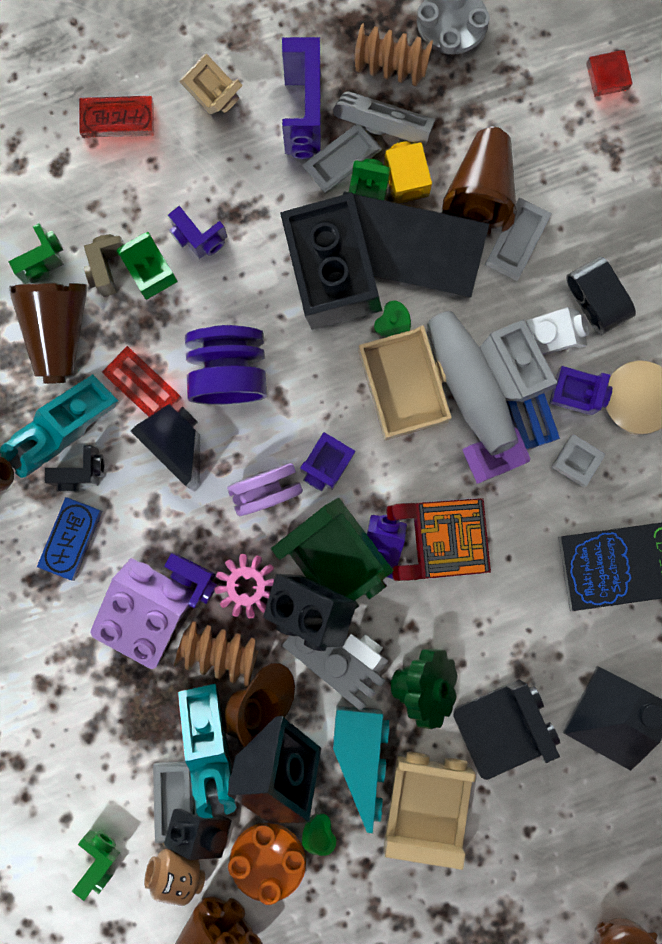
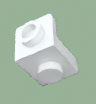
[526,307,589,356]
[343,634,388,687]

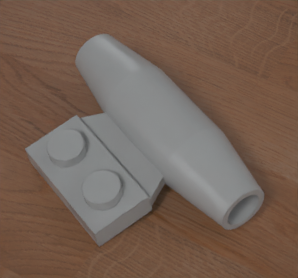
[427,311,557,455]

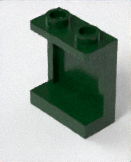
[270,497,394,609]

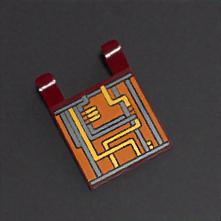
[386,498,491,581]

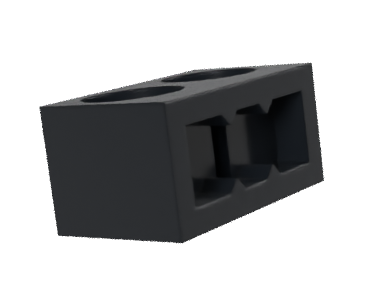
[263,574,357,651]

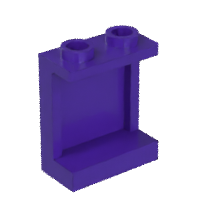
[282,37,321,159]

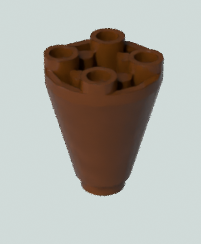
[175,896,263,944]

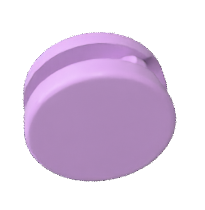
[227,463,303,516]

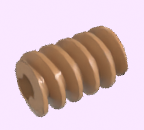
[354,23,434,87]
[174,621,258,687]

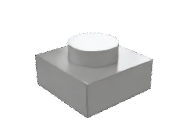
[552,435,606,487]

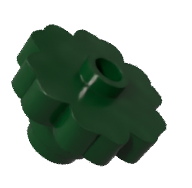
[391,648,458,729]

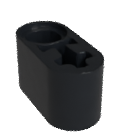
[566,256,636,335]

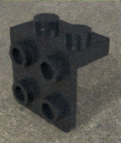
[453,679,560,780]

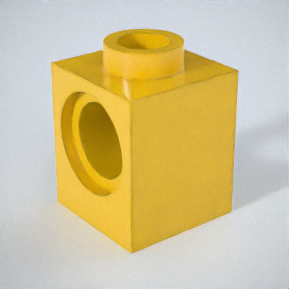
[384,141,432,203]

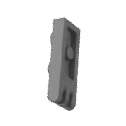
[333,91,435,146]
[282,636,386,711]

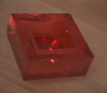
[586,50,633,97]

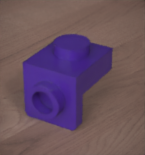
[168,206,228,259]
[549,366,613,415]
[300,432,356,492]
[367,515,407,579]

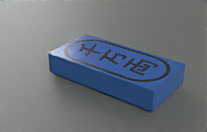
[37,497,103,581]

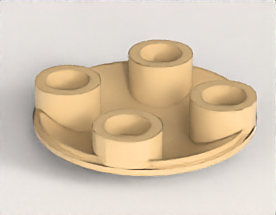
[606,361,662,435]

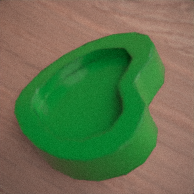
[374,300,411,338]
[302,814,336,856]

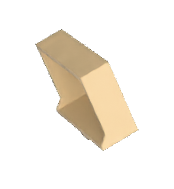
[358,325,452,441]

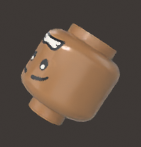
[144,849,205,906]

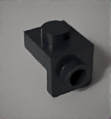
[45,445,105,493]
[164,809,232,860]

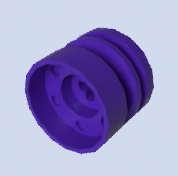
[185,325,267,405]

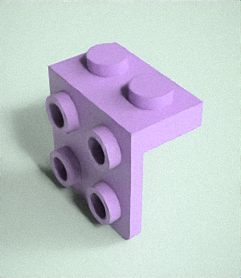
[91,558,194,669]

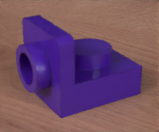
[164,553,217,609]

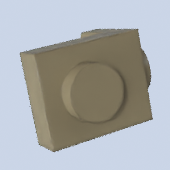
[84,234,125,297]

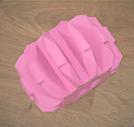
[214,554,275,619]

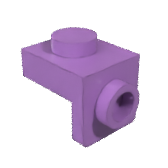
[462,427,530,484]

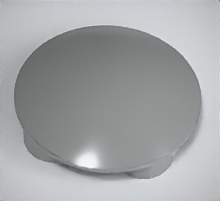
[417,0,490,54]

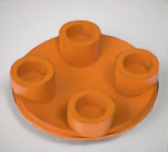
[228,823,306,905]

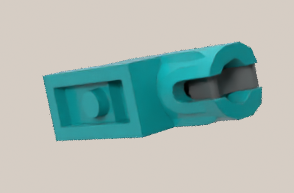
[0,374,118,478]
[178,684,237,818]

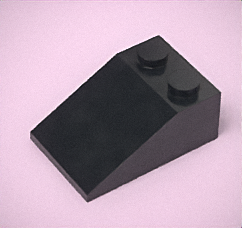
[280,192,383,330]

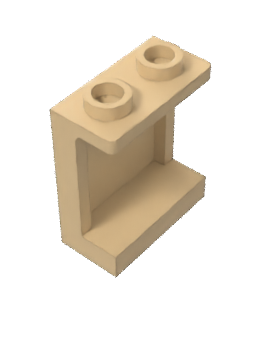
[383,752,476,870]

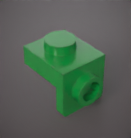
[348,159,391,200]
[8,223,64,284]
[117,232,178,300]
[71,830,120,901]

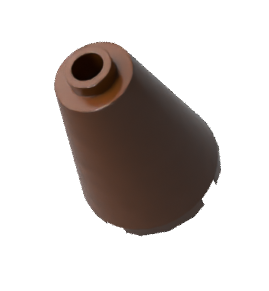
[442,127,517,235]
[9,283,87,384]

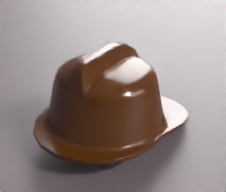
[224,663,295,747]

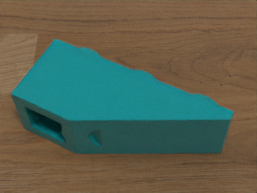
[333,705,389,833]

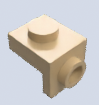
[179,53,243,114]

